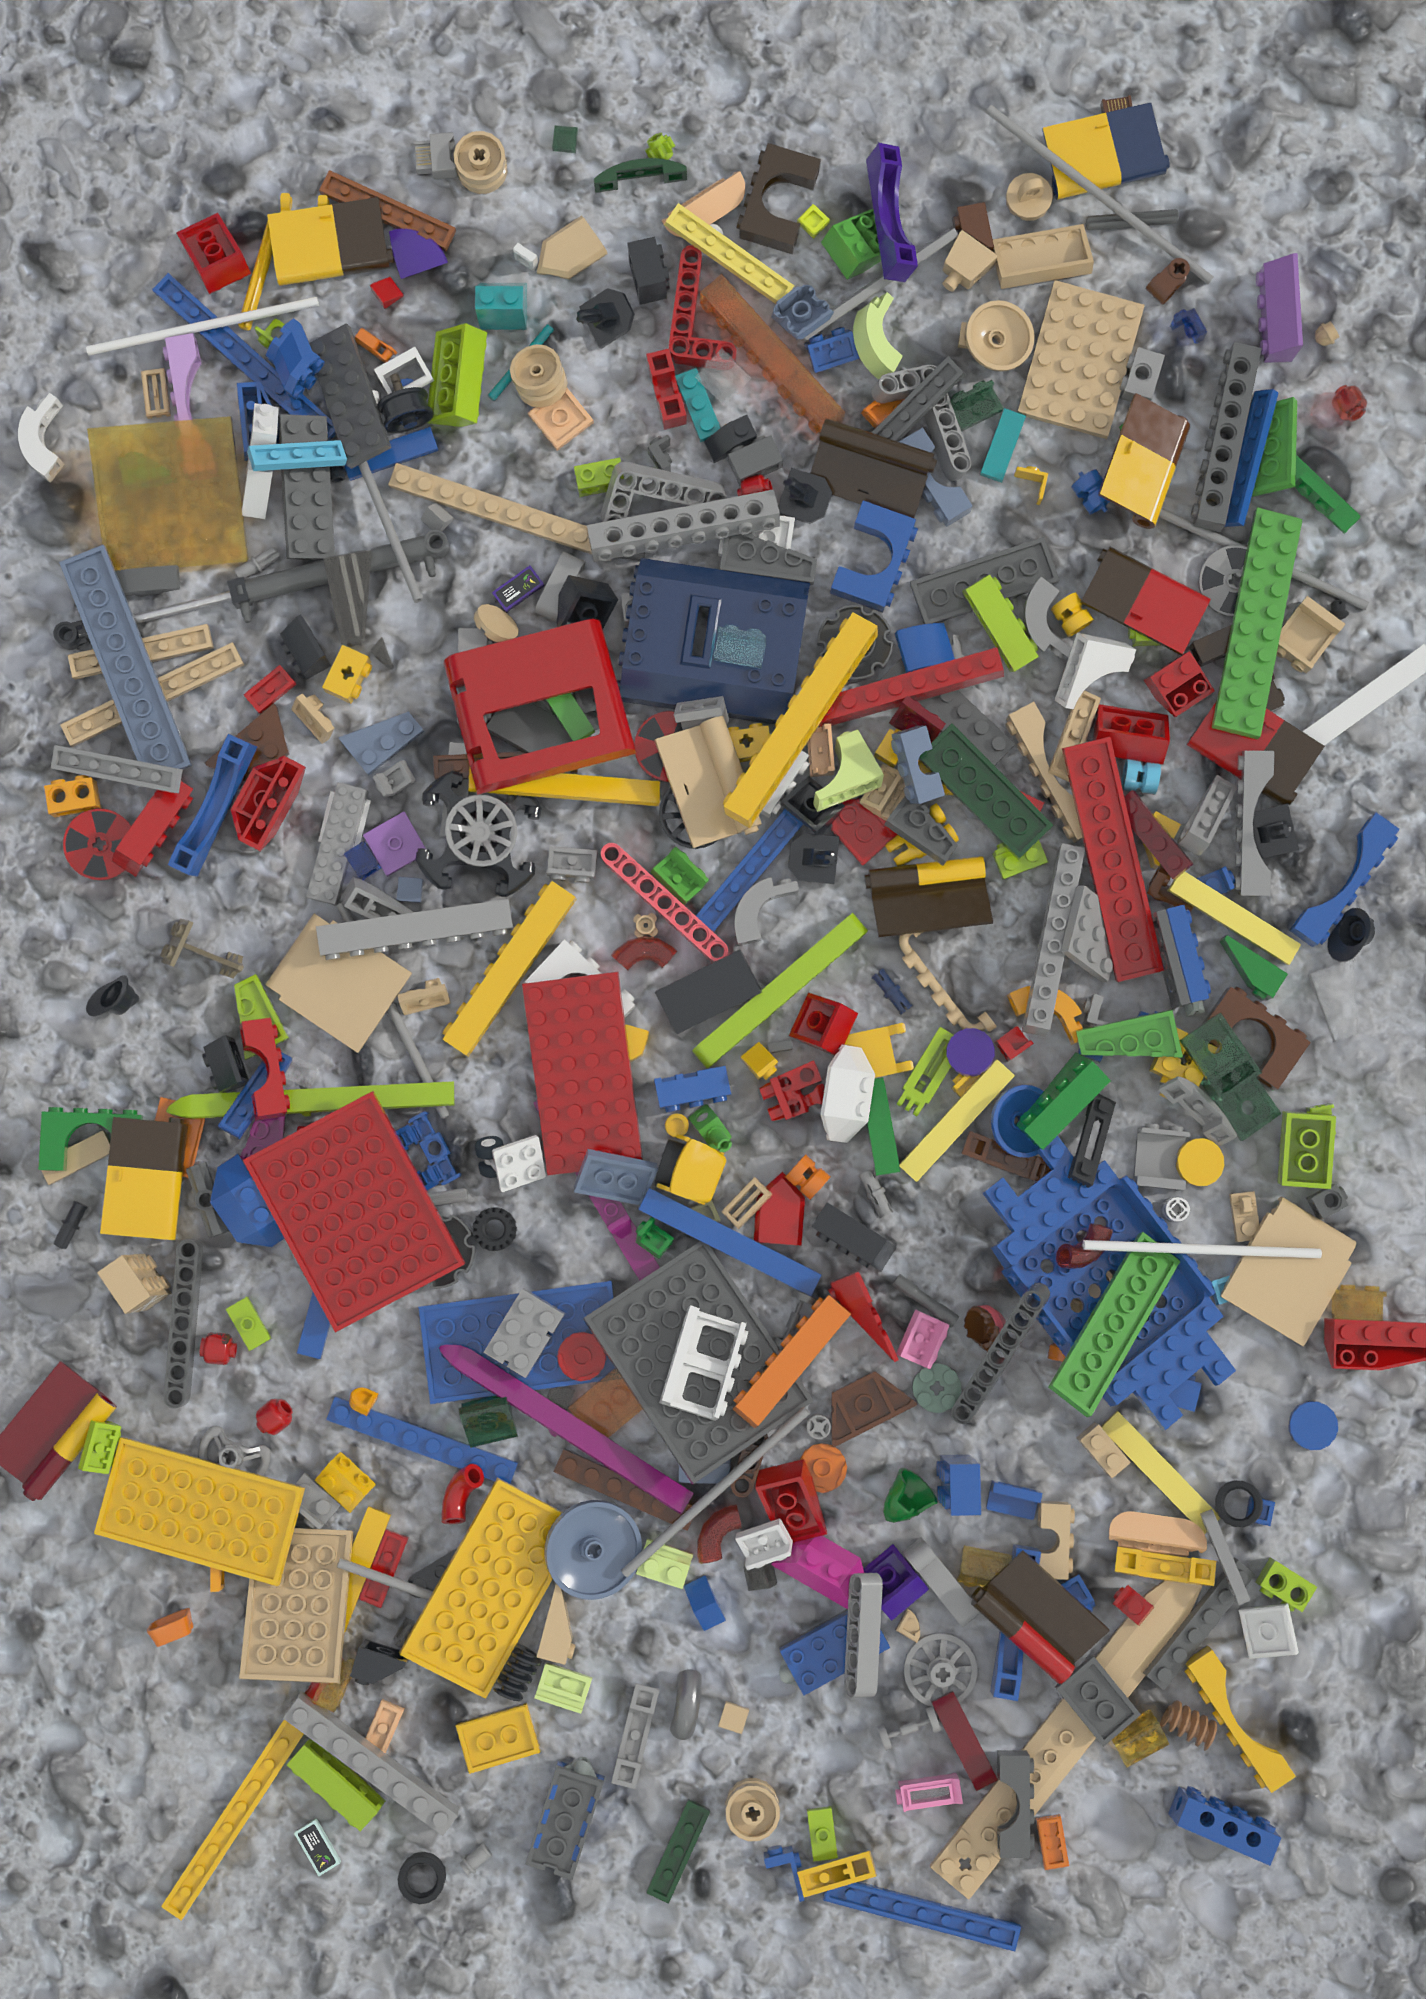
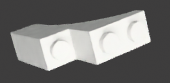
[241,403,279,519]

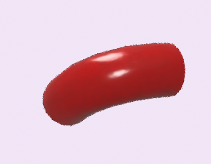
[441,1464,484,1524]

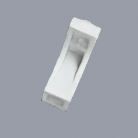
[18,393,65,483]

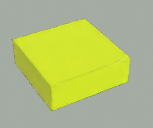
[797,204,830,239]

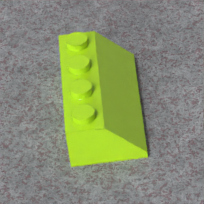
[428,323,487,427]

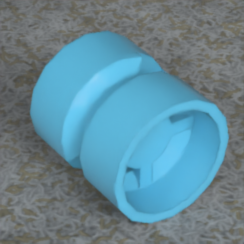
[1121,759,1161,795]

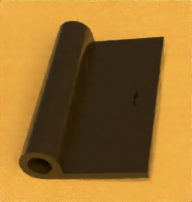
[811,418,938,518]

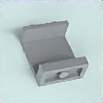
[1133,1123,1190,1190]

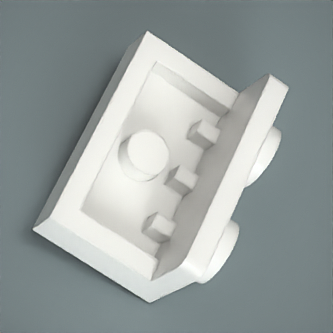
[735,1519,793,1570]

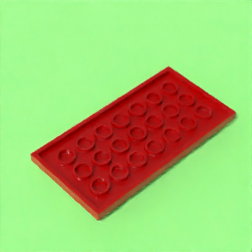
[522,971,643,1176]

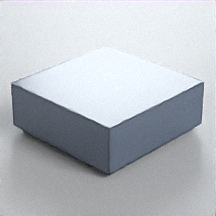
[397,877,423,903]

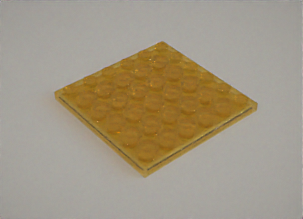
[87,416,249,571]

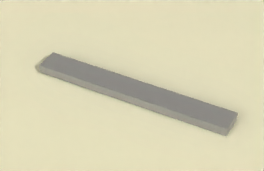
[799,228,958,341]

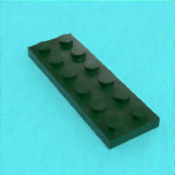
[919,723,1054,860]

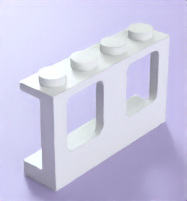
[659,1306,748,1421]

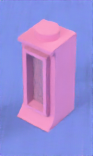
[895,1773,963,1812]

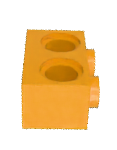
[44,775,102,817]

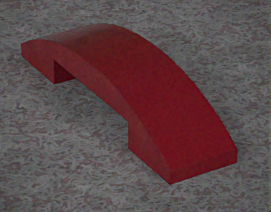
[931,1691,998,1791]

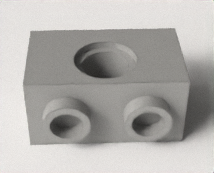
[1120,347,1165,401]

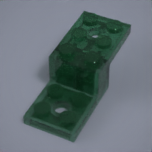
[1179,1013,1282,1141]

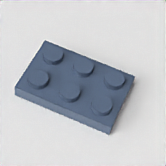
[574,1149,658,1205]

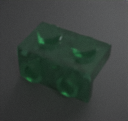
[950,380,1004,432]

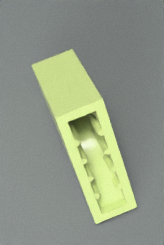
[813,729,884,812]

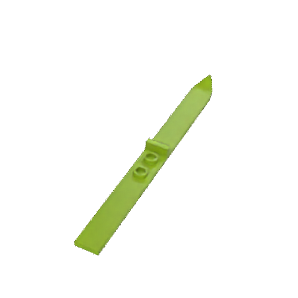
[166,1081,455,1119]

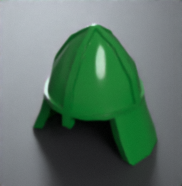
[883,1468,938,1523]

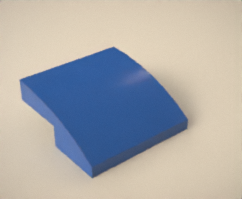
[895,623,955,673]

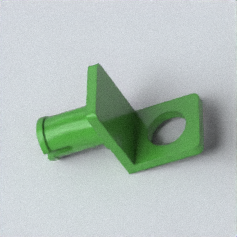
[688,1104,732,1152]

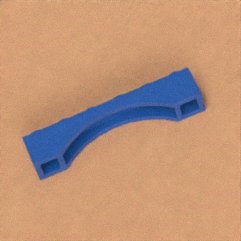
[168,734,257,877]
[1289,812,1400,947]
[990,1544,1041,1701]

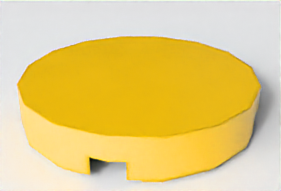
[1176,1138,1224,1186]

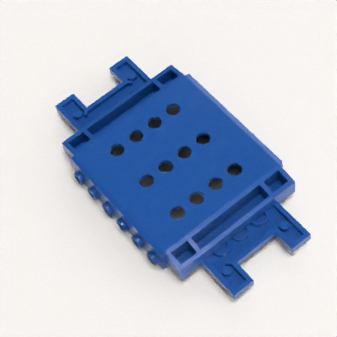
[982,1135,1236,1431]

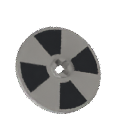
[1199,545,1247,617]

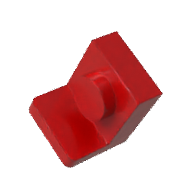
[1113,1585,1154,1626]

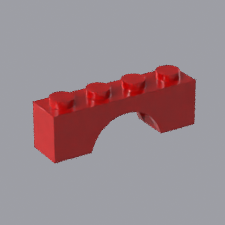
[239,1017,290,1121]

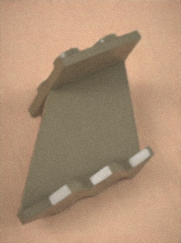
[160,918,244,979]

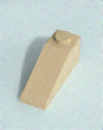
[537,1584,576,1665]

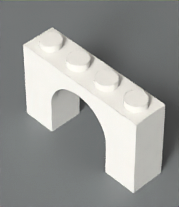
[525,939,636,1017]

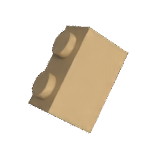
[1076,1422,1131,1478]

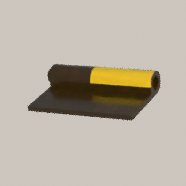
[864,856,993,938]

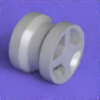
[806,1414,831,1439]

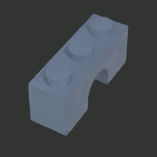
[891,726,945,804]

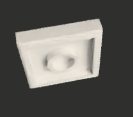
[1239,1603,1299,1659]

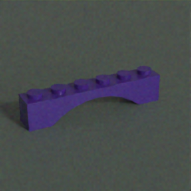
[866,143,918,283]

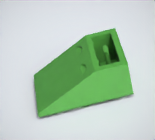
[821,209,881,280]

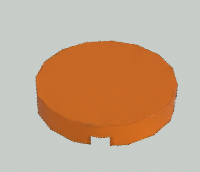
[800,1443,847,1493]

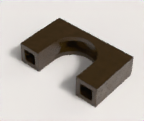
[736,143,821,254]
[1188,625,1285,712]

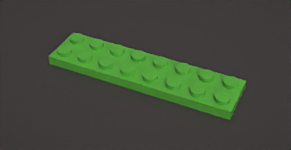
[1048,1232,1180,1417]

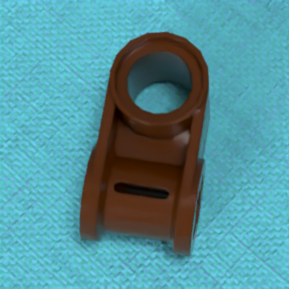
[1145,258,1190,305]

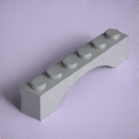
[1234,751,1274,896]

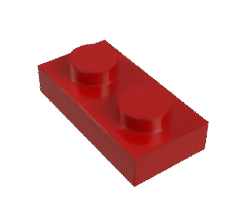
[243,665,296,714]

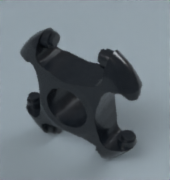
[415,771,542,897]

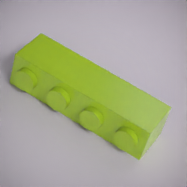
[962,575,1039,672]
[287,1738,386,1832]

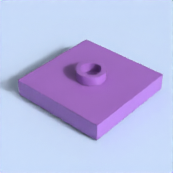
[363,811,426,877]

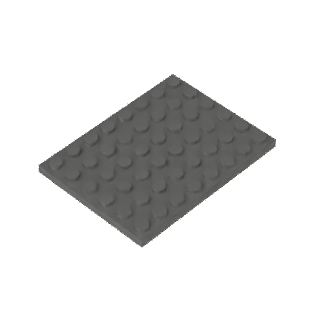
[583,1241,814,1485]

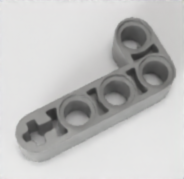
[903,1537,980,1627]

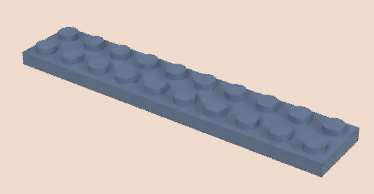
[59,544,192,769]

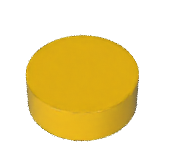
[665,1113,689,1138]

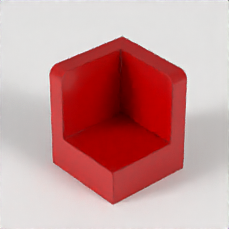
[994,1026,1034,1061]

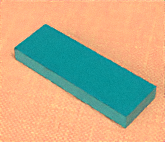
[980,408,1026,483]

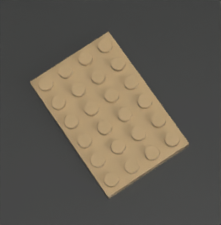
[1017,280,1145,439]
[239,1528,353,1684]

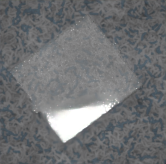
[695,348,751,405]

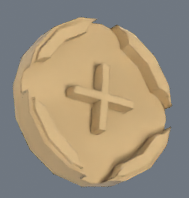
[1006,173,1053,221]

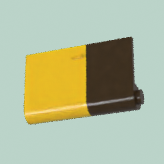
[267,197,394,286]
[100,1117,188,1240]

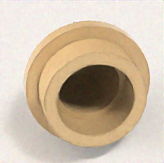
[1315,321,1339,346]

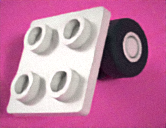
[474,1135,546,1192]

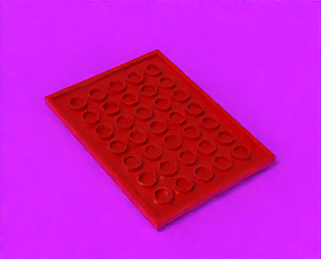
[243,1091,465,1333]

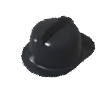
[1327,908,1375,962]
[86,975,139,1017]

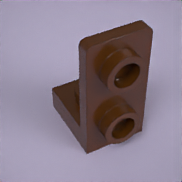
[1147,864,1193,913]

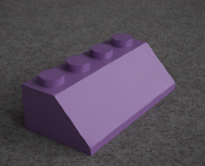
[1256,253,1303,363]

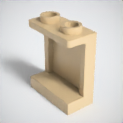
[1276,596,1345,674]

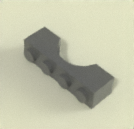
[997,1750,1035,1858]

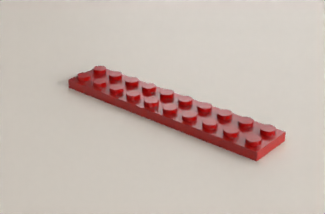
[1062,737,1164,982]

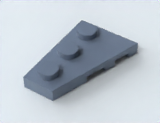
[338,712,424,775]

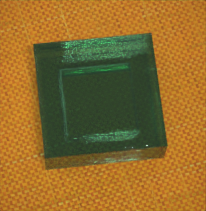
[552,125,578,153]

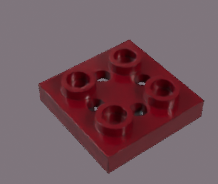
[889,696,946,743]

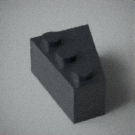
[812,1202,897,1272]

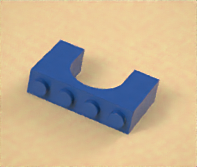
[830,501,918,613]

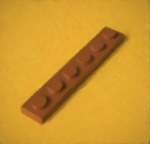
[319,170,456,251]

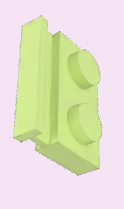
[636,1539,693,1589]
[534,1662,593,1714]

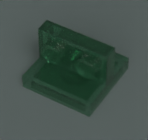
[458,1395,518,1448]

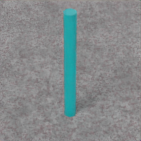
[487,324,554,401]

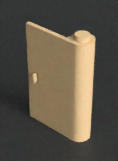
[654,716,762,848]

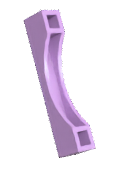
[163,333,220,481]

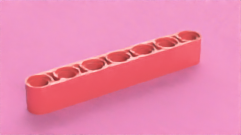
[601,843,728,963]

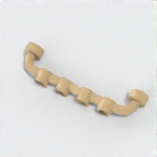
[899,932,997,1032]

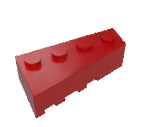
[112,781,194,877]

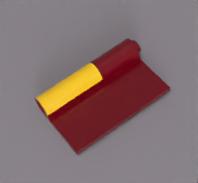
[0,1361,117,1501]

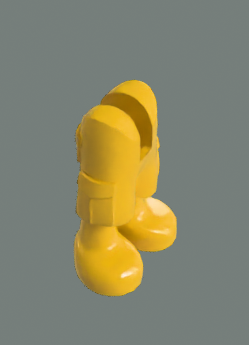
[885,803,959,866]

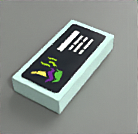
[294,1818,341,1876]

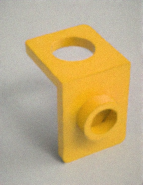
[1014,466,1048,505]

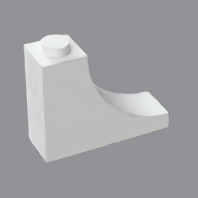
[1055,633,1136,709]

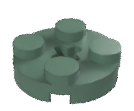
[912,1363,961,1413]

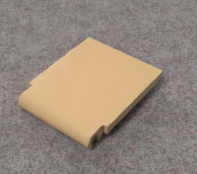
[265,913,412,1053]
[1220,1196,1356,1347]

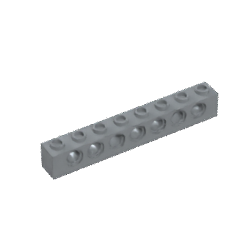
[587,490,780,562]
[1022,843,1085,1037]

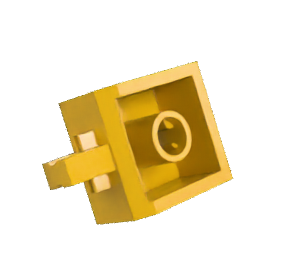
[1149,1027,1217,1099]

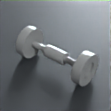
[877,1706,941,1751]

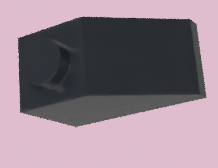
[704,415,757,463]

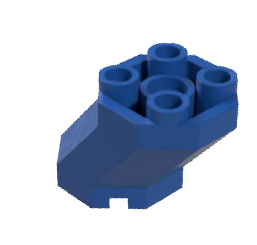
[265,318,325,400]

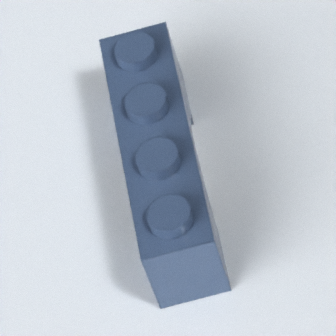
[899,427,973,527]

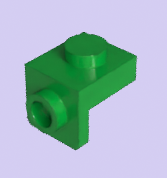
[636,1217,674,1259]

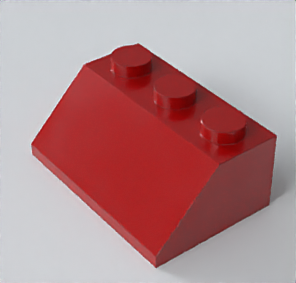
[1092,704,1170,765]

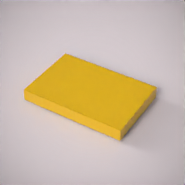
[456,1703,541,1774]

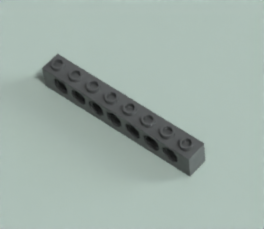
[1191,342,1262,532]

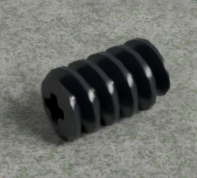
[493,1644,542,1702]

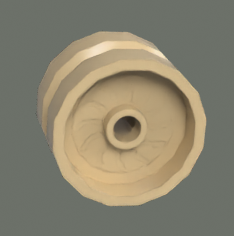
[454,131,508,194]
[510,345,568,408]
[725,1778,780,1841]

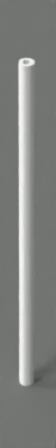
[86,297,319,356]
[1082,1240,1322,1258]

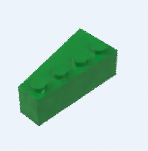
[1016,1052,1111,1150]

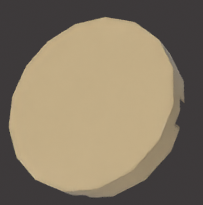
[474,604,519,643]

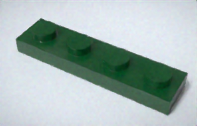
[646,1799,710,1904]

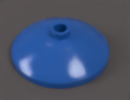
[991,1085,1043,1158]

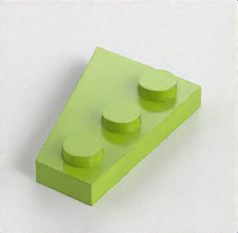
[234,974,289,1060]

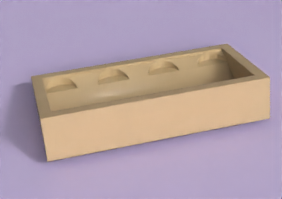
[993,224,1094,289]

